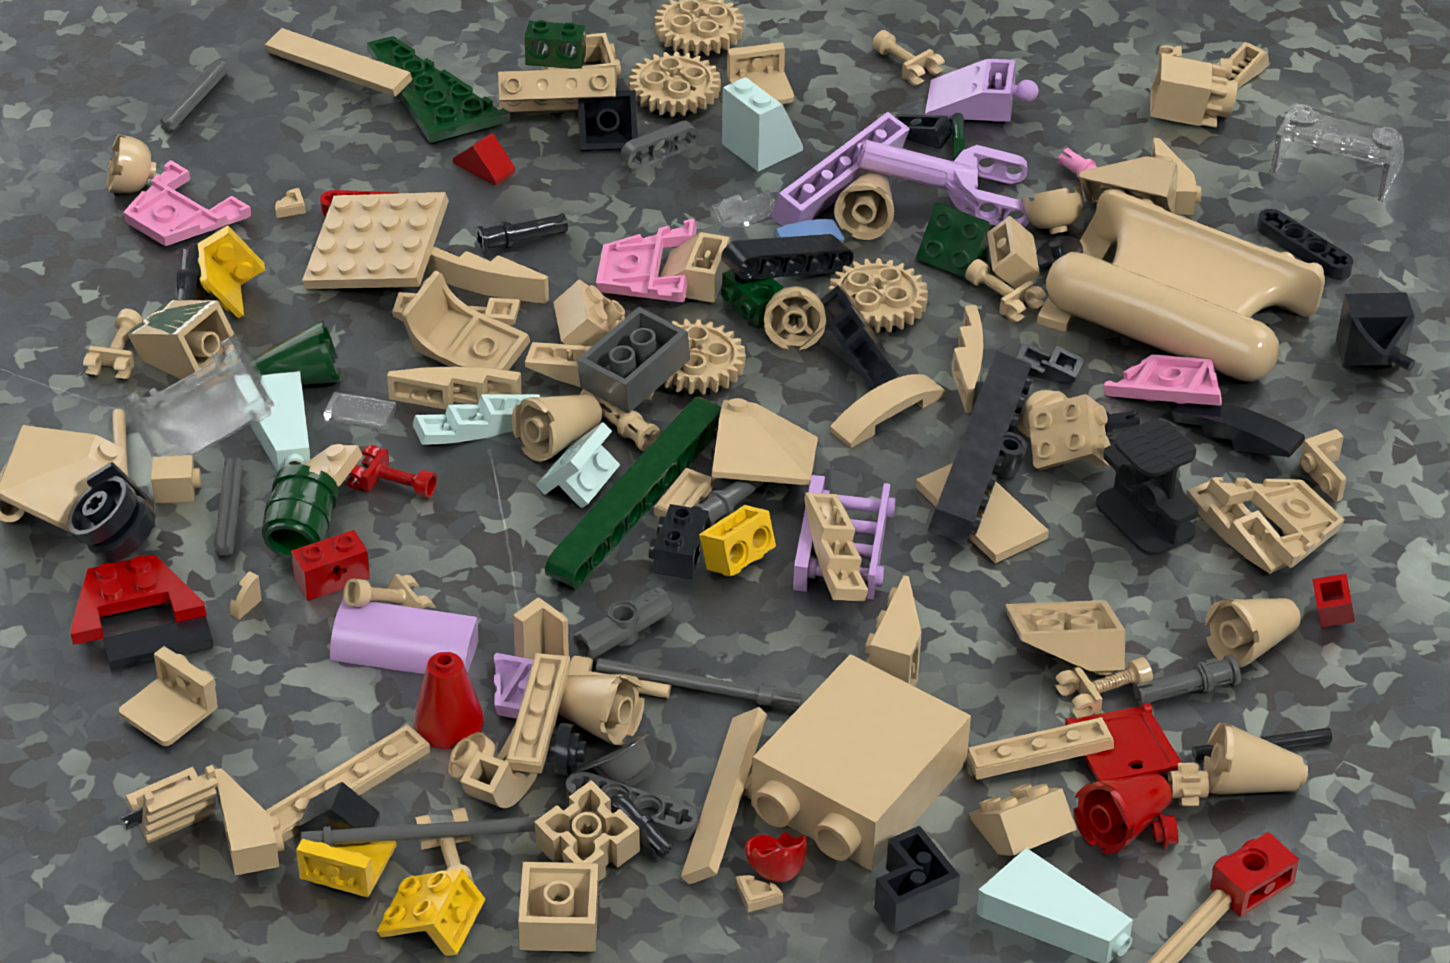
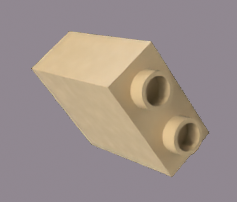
[751,654,971,871]

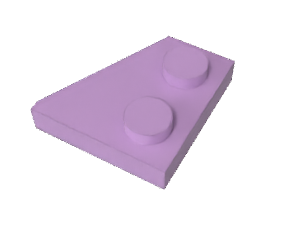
[494,653,533,719]

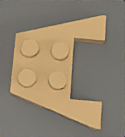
[1207,477,1345,568]

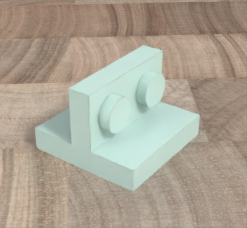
[536,422,620,508]

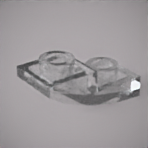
[712,190,776,228]

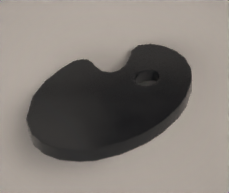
[1036,236,1084,275]

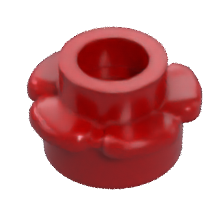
[1152,813,1179,849]

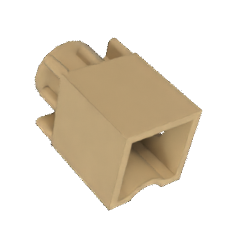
[1150,54,1237,128]

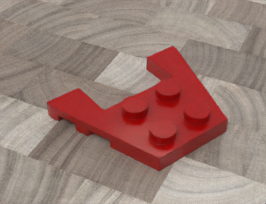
[70,554,207,645]

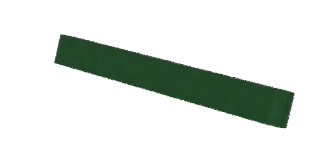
[545,397,722,589]

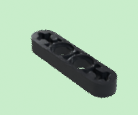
[1257,209,1354,280]

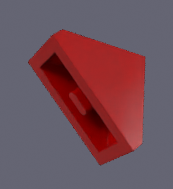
[453,133,515,186]

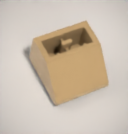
[660,232,730,303]
[553,279,625,346]
[969,784,1077,856]

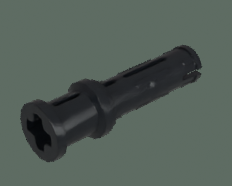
[475,213,568,253]

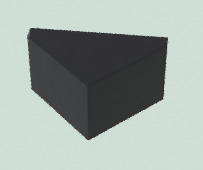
[298,782,380,844]

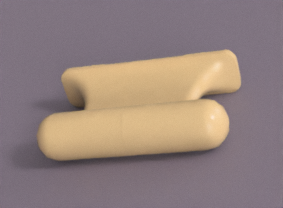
[1046,188,1325,382]

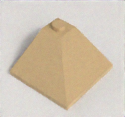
[1079,155,1178,213]
[712,398,818,485]
[0,425,125,532]
[1005,600,1125,675]

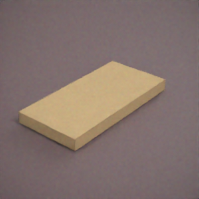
[916,463,1049,564]

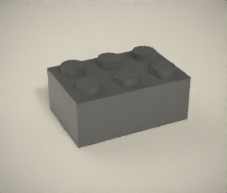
[577,307,690,413]

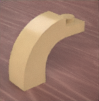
[460,726,539,808]

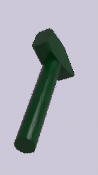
[952,113,966,161]

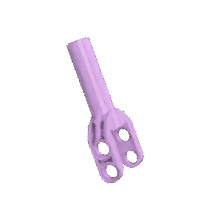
[857,139,1029,227]

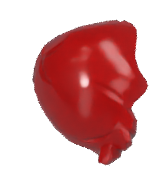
[745,832,807,883]

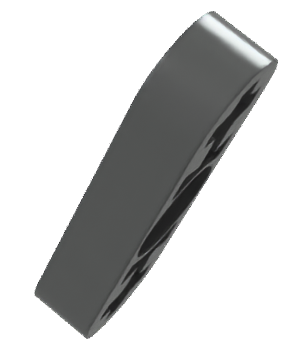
[620,121,699,169]

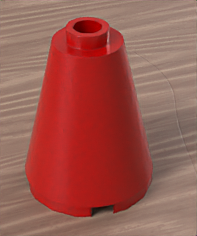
[413,652,484,750]
[1073,773,1172,854]

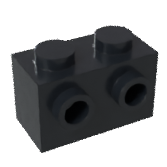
[648,504,709,580]

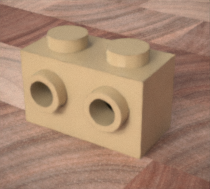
[987,216,1040,289]

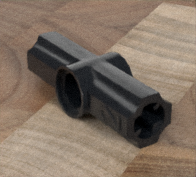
[177,244,210,300]

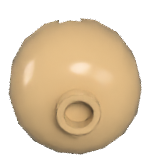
[106,134,156,194]
[1022,186,1083,234]
[764,286,826,350]

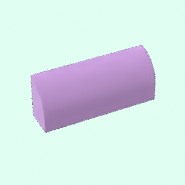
[330,597,479,674]

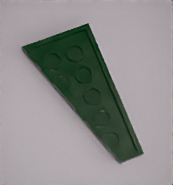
[367,36,510,143]

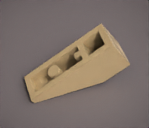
[1151,138,1201,215]
[215,768,284,876]

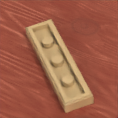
[505,653,571,774]
[967,717,1114,780]

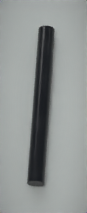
[1192,728,1332,761]

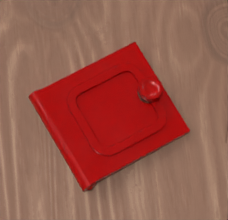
[1065,702,1182,781]

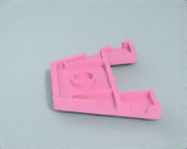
[123,160,251,246]
[596,219,697,302]

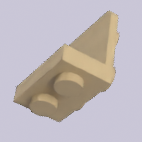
[727,42,794,105]
[1028,394,1110,470]
[119,646,218,746]

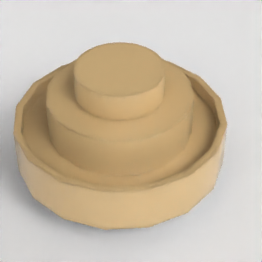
[448,732,495,783]

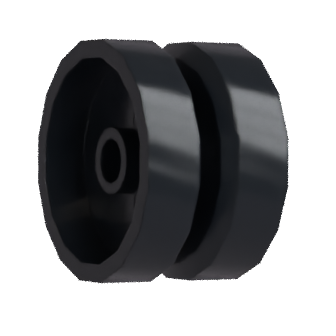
[67,476,156,563]

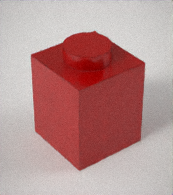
[1312,573,1355,628]

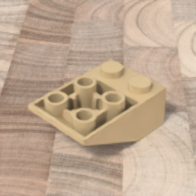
[865,575,922,687]

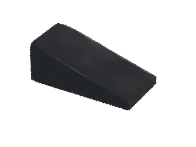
[895,114,952,148]

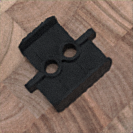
[1096,420,1199,555]

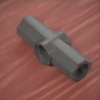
[573,587,673,659]

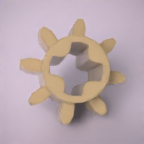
[1168,763,1209,807]

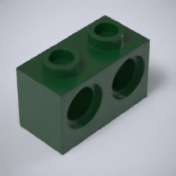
[524,20,586,69]
[721,269,784,329]

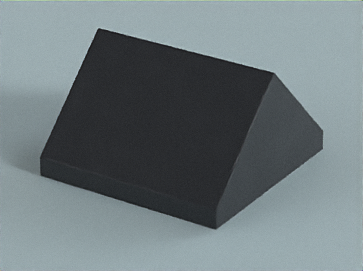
[578,90,638,151]

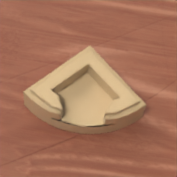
[275,188,306,218]
[230,571,262,620]
[735,875,783,912]

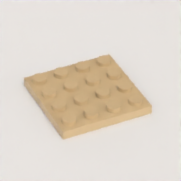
[302,192,449,289]

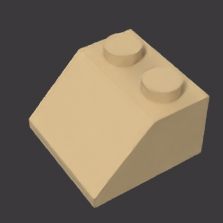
[518,862,598,952]

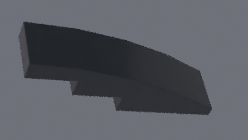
[821,285,900,390]
[1171,401,1305,457]

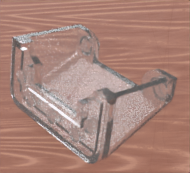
[122,334,274,458]

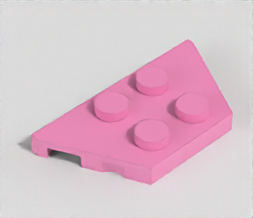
[1103,355,1222,406]

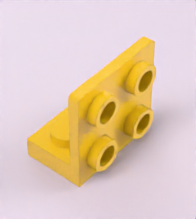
[198,225,265,319]
[296,839,397,898]
[377,868,485,956]

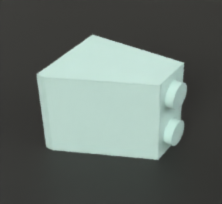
[722,77,803,171]

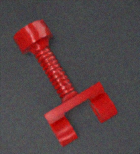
[346,445,437,498]

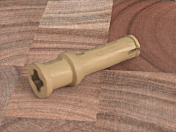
[580,389,660,451]

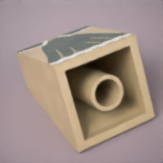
[128,300,244,388]

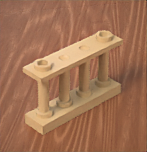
[498,67,616,114]

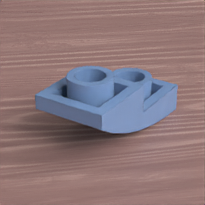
[774,219,845,243]

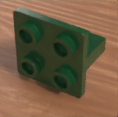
[916,203,990,277]

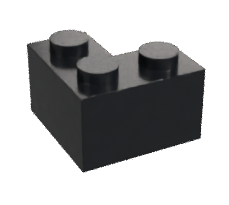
[874,825,960,933]

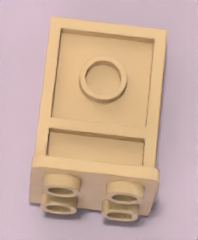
[402,271,530,371]

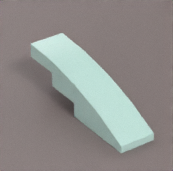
[412,394,540,445]

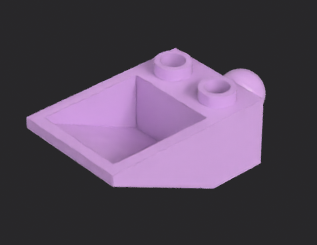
[925,59,1039,122]

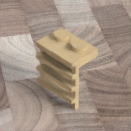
[125,765,218,843]

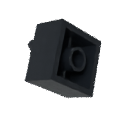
[1335,292,1415,371]

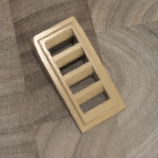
[1230,42,1269,89]

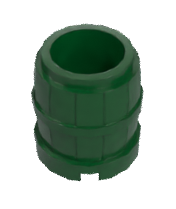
[262,464,339,558]

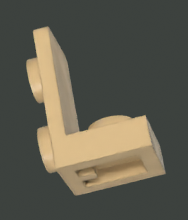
[1300,429,1346,502]

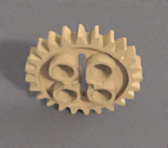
[654,0,744,56]
[629,52,721,116]
[828,258,928,333]
[665,319,746,394]

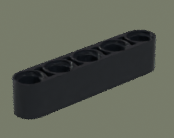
[721,234,854,280]

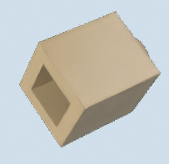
[151,455,201,503]

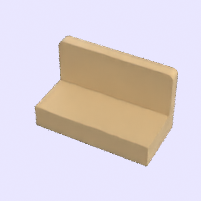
[513,597,569,659]

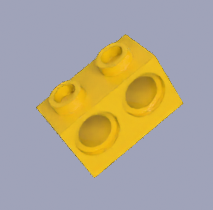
[699,505,776,576]

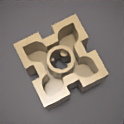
[534,780,640,882]

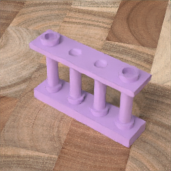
[793,475,896,600]

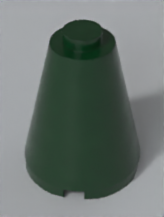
[250,320,342,385]

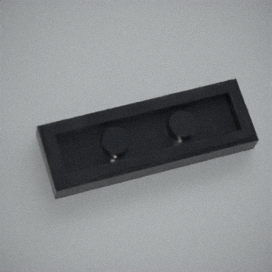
[103,616,214,670]

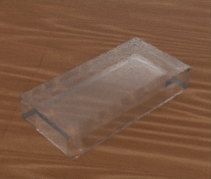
[324,392,396,431]

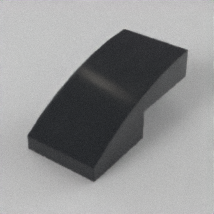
[1016,341,1085,382]

